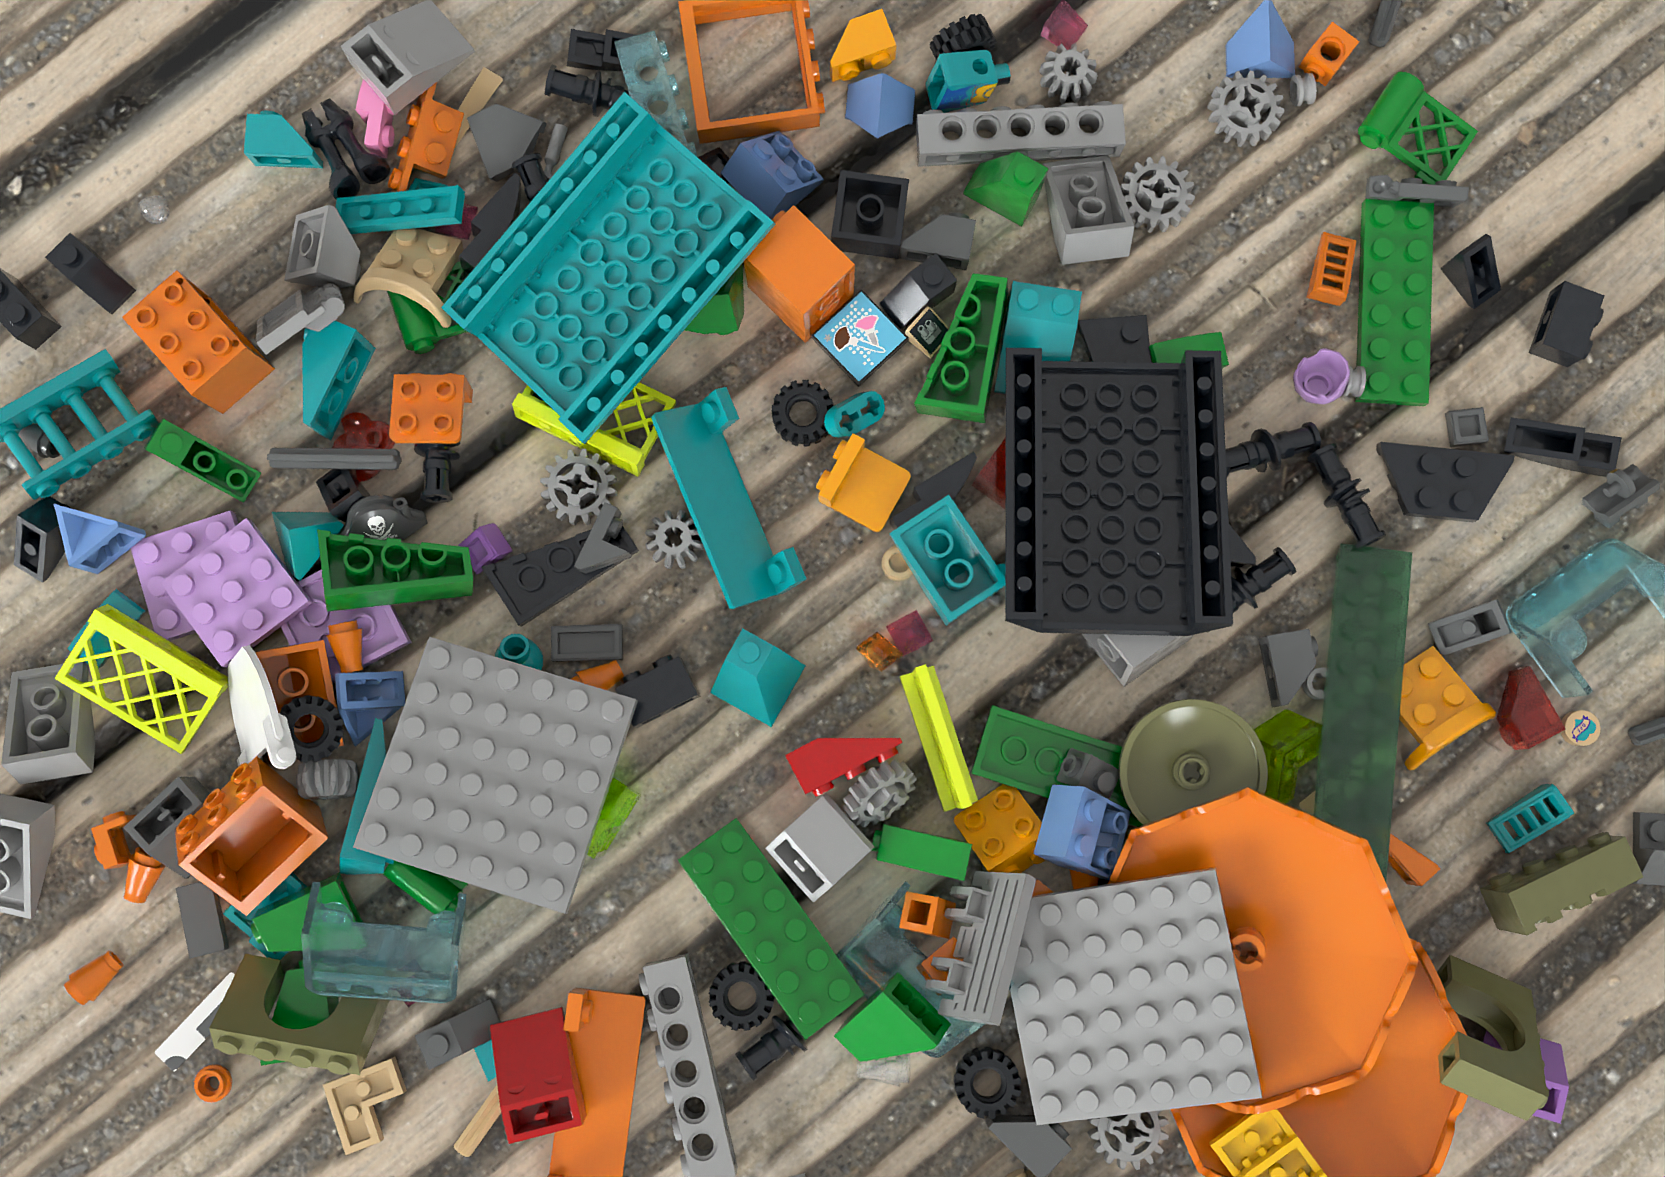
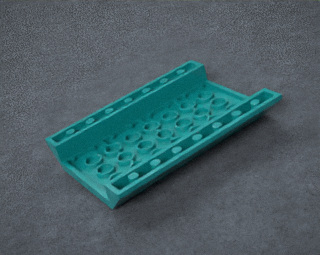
[441,92,776,444]

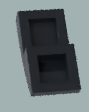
[567,29,640,71]

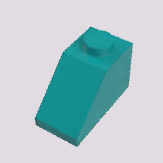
[244,110,323,168]

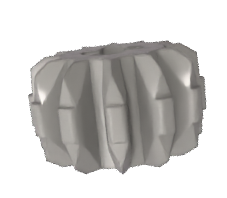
[1039,42,1098,104]
[645,510,704,569]
[296,759,359,800]

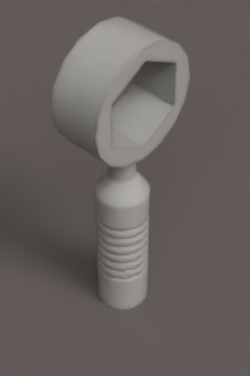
[544,124,568,180]

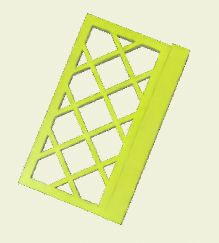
[512,382,676,477]
[55,604,228,754]
[900,664,978,812]

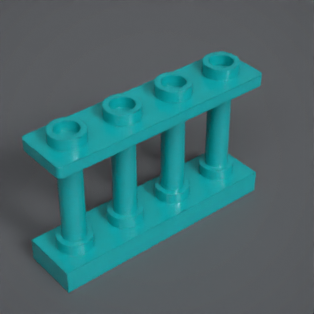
[0,349,159,500]

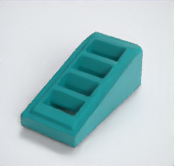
[1486,784,1574,853]

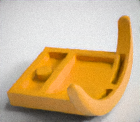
[1373,646,1496,770]

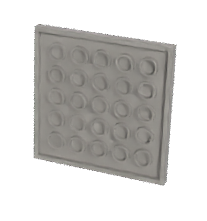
[353,637,638,914]
[1010,867,1262,1125]

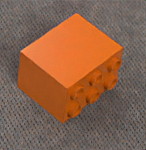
[744,205,855,343]
[122,270,275,414]
[175,756,328,916]

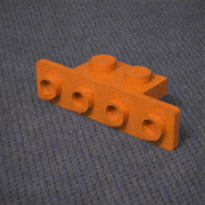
[388,82,464,192]

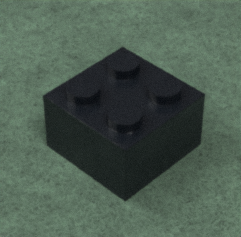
[831,170,909,259]

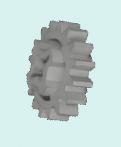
[1207,70,1284,147]
[1120,156,1195,233]
[540,449,618,526]
[842,759,917,827]
[1088,1110,1169,1170]

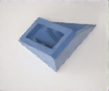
[1225,0,1295,78]
[845,73,915,138]
[54,504,146,574]
[335,671,405,747]

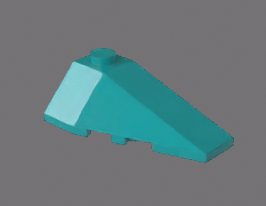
[340,718,394,875]

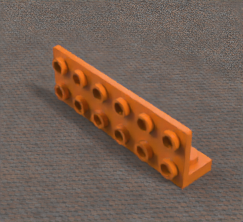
[547,987,646,1177]

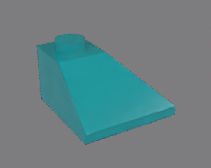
[710,628,806,727]

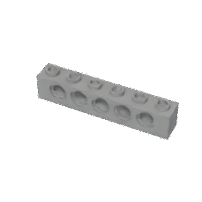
[916,101,1126,167]
[639,953,738,1177]

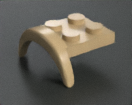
[354,228,464,328]

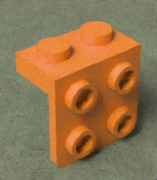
[389,373,473,444]

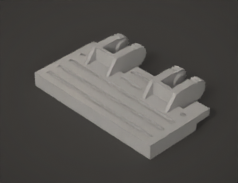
[256,282,345,355]
[925,871,1036,1026]

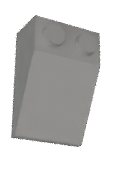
[1042,155,1134,265]
[1,662,95,785]
[0,794,55,919]

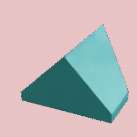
[272,512,344,581]

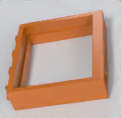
[678,0,825,144]

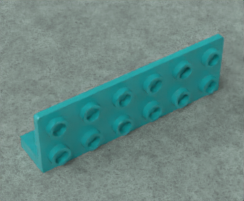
[651,387,807,609]

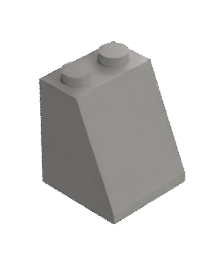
[1082,634,1193,687]

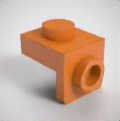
[91,811,136,869]

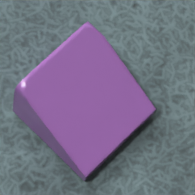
[458,523,512,574]

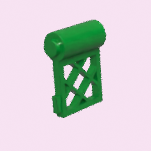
[1358,72,1478,185]
[387,262,468,354]
[383,860,468,919]

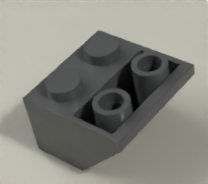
[123,777,210,879]

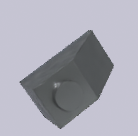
[900,213,976,270]
[1258,629,1318,708]
[415,998,501,1070]
[985,1115,1072,1177]

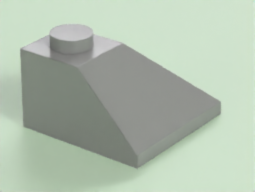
[284,205,361,289]

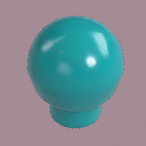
[495,634,543,670]

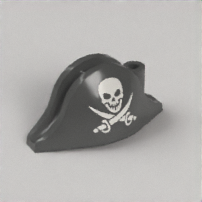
[337,495,428,541]

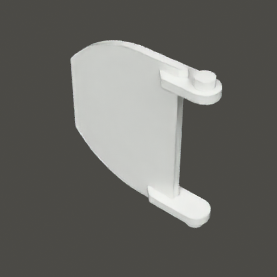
[228,645,296,769]

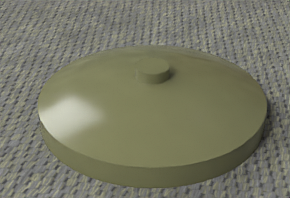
[1118,699,1268,825]

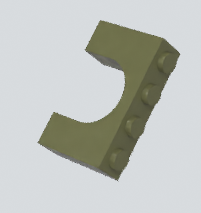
[209,954,390,1075]
[1437,955,1549,1121]

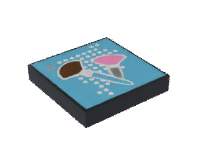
[811,289,909,387]

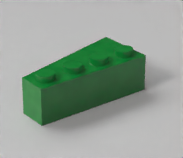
[914,273,1009,423]
[317,529,474,612]

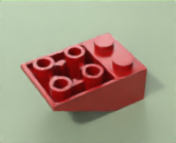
[785,738,903,798]
[490,1007,587,1144]

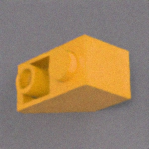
[830,9,896,82]

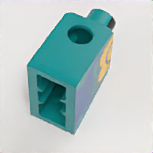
[925,50,1011,113]

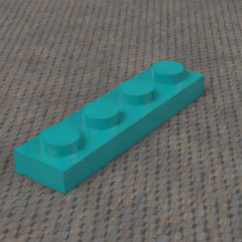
[336,185,465,234]

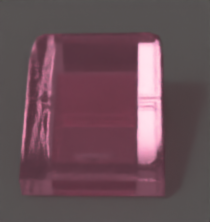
[1041,0,1088,50]

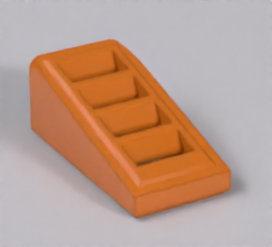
[1306,232,1357,306]
[1361,825,1441,886]

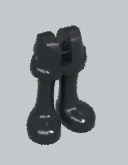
[302,98,390,200]

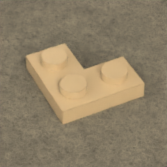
[323,1057,407,1155]

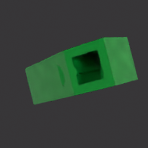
[144,418,261,503]

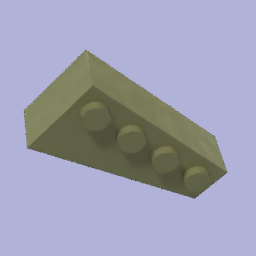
[1480,832,1643,936]

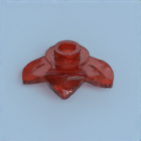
[332,412,395,482]

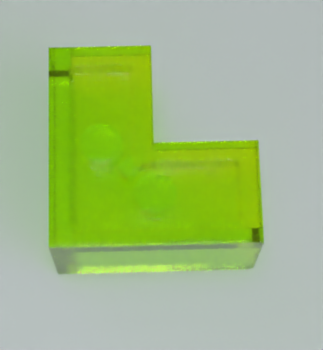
[1253,709,1323,804]
[587,777,641,859]

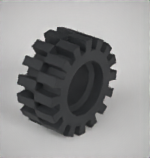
[929,14,997,60]
[771,380,834,447]
[280,695,344,763]
[709,961,775,1031]
[954,1047,1022,1119]

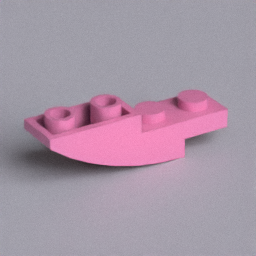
[355,79,396,158]

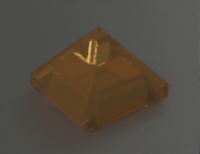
[856,631,903,672]

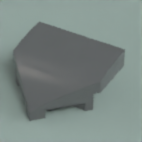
[467,103,547,182]

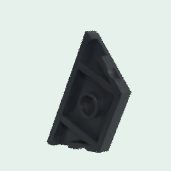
[1376,442,1515,523]

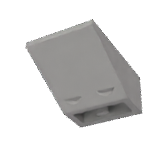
[341,0,475,115]

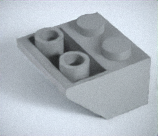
[765,793,874,902]

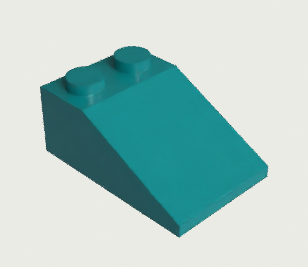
[994,281,1082,394]
[302,320,376,440]
[889,495,1005,626]

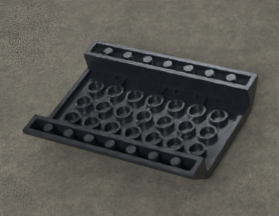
[1005,348,1233,636]

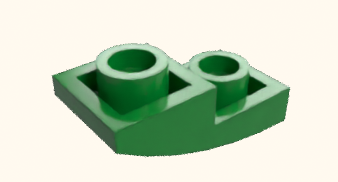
[1149,332,1229,369]

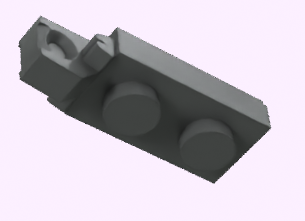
[1365,175,1469,208]

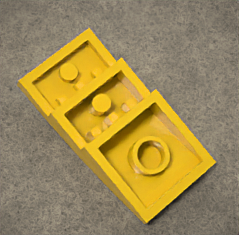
[1209,1109,1327,1177]

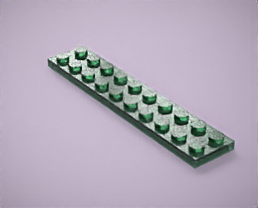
[1313,543,1413,882]

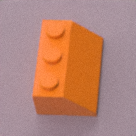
[254,640,344,761]

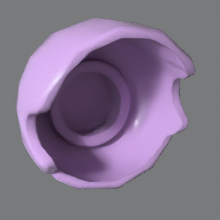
[1293,348,1350,404]

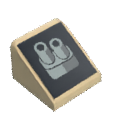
[905,306,949,359]

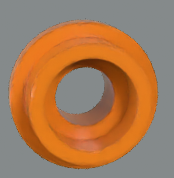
[194,1064,232,1102]

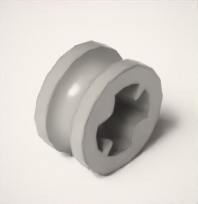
[1290,73,1317,106]
[1341,365,1366,397]
[1302,667,1338,700]

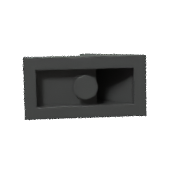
[574,502,632,574]
[1428,599,1512,656]
[1633,812,1665,886]

